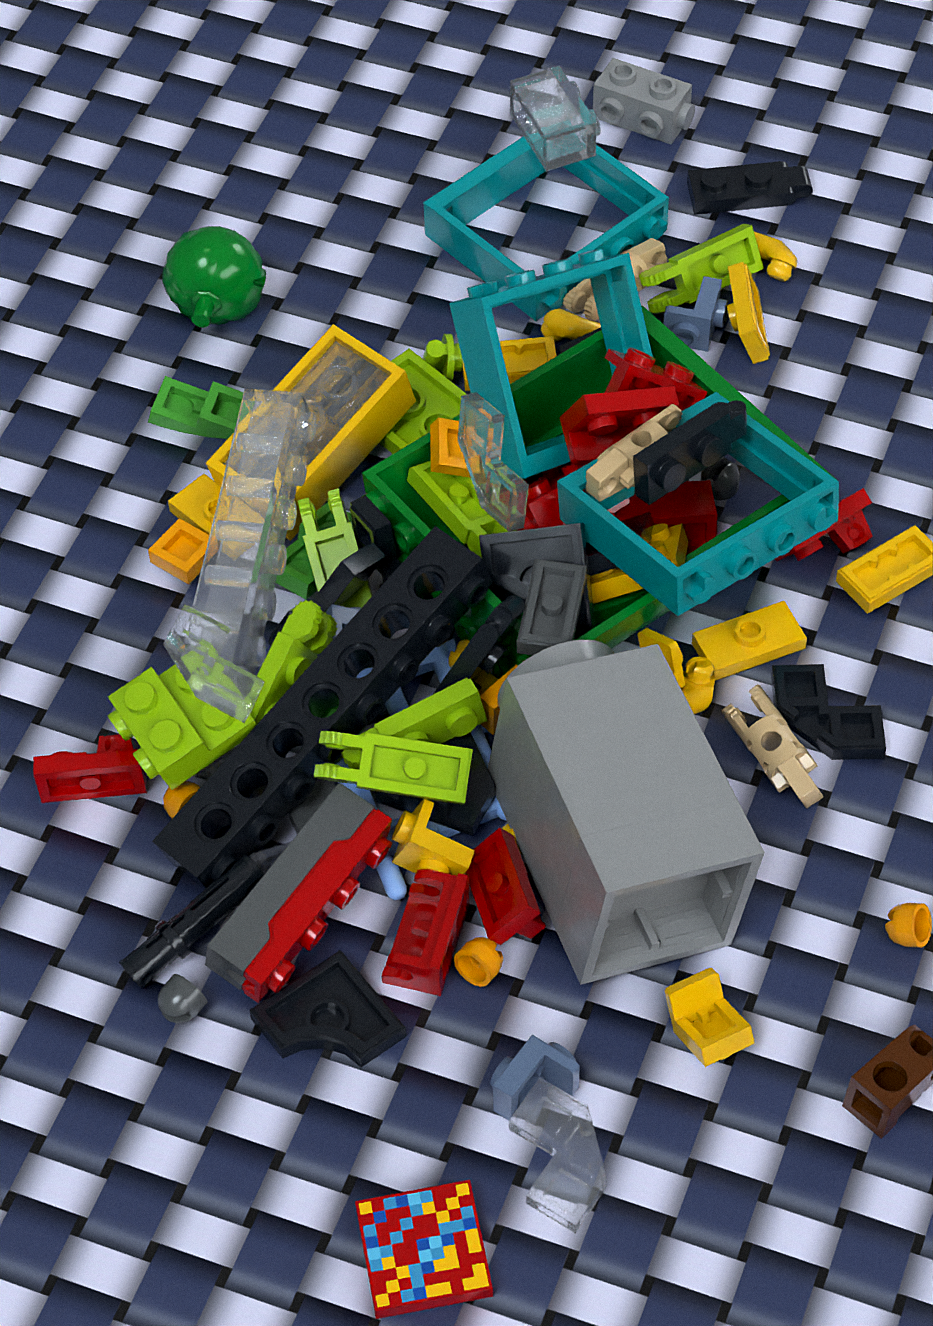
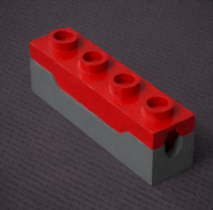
[205,782,392,1003]

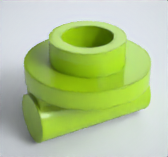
[422,334,463,381]

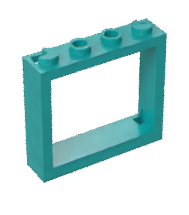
[423,115,669,321]
[449,248,653,481]
[557,392,839,616]

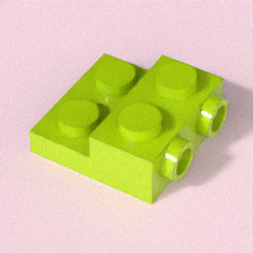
[107,646,257,790]

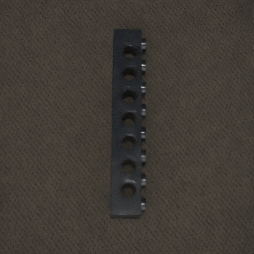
[152,526,493,890]

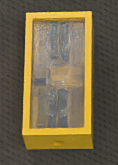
[206,324,416,541]

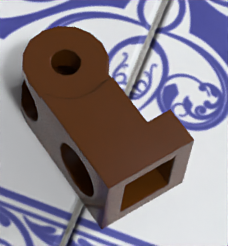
[842,1024,933,1139]

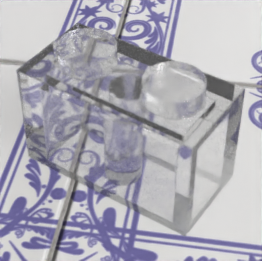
[510,66,601,171]

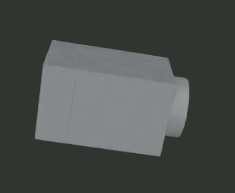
[488,640,765,985]

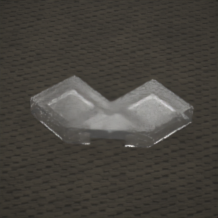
[457,392,529,532]
[163,604,265,723]
[509,1078,607,1233]

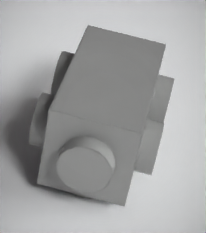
[593,58,695,145]

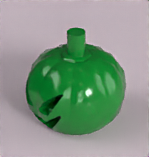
[162,226,266,328]

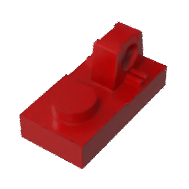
[775,488,873,561]
[33,734,147,803]
[465,828,546,945]

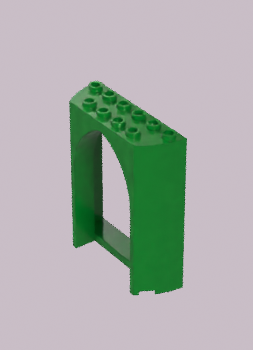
[362,305,838,679]

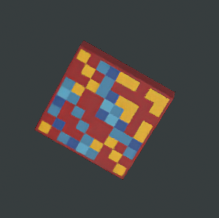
[355,1180,493,1319]

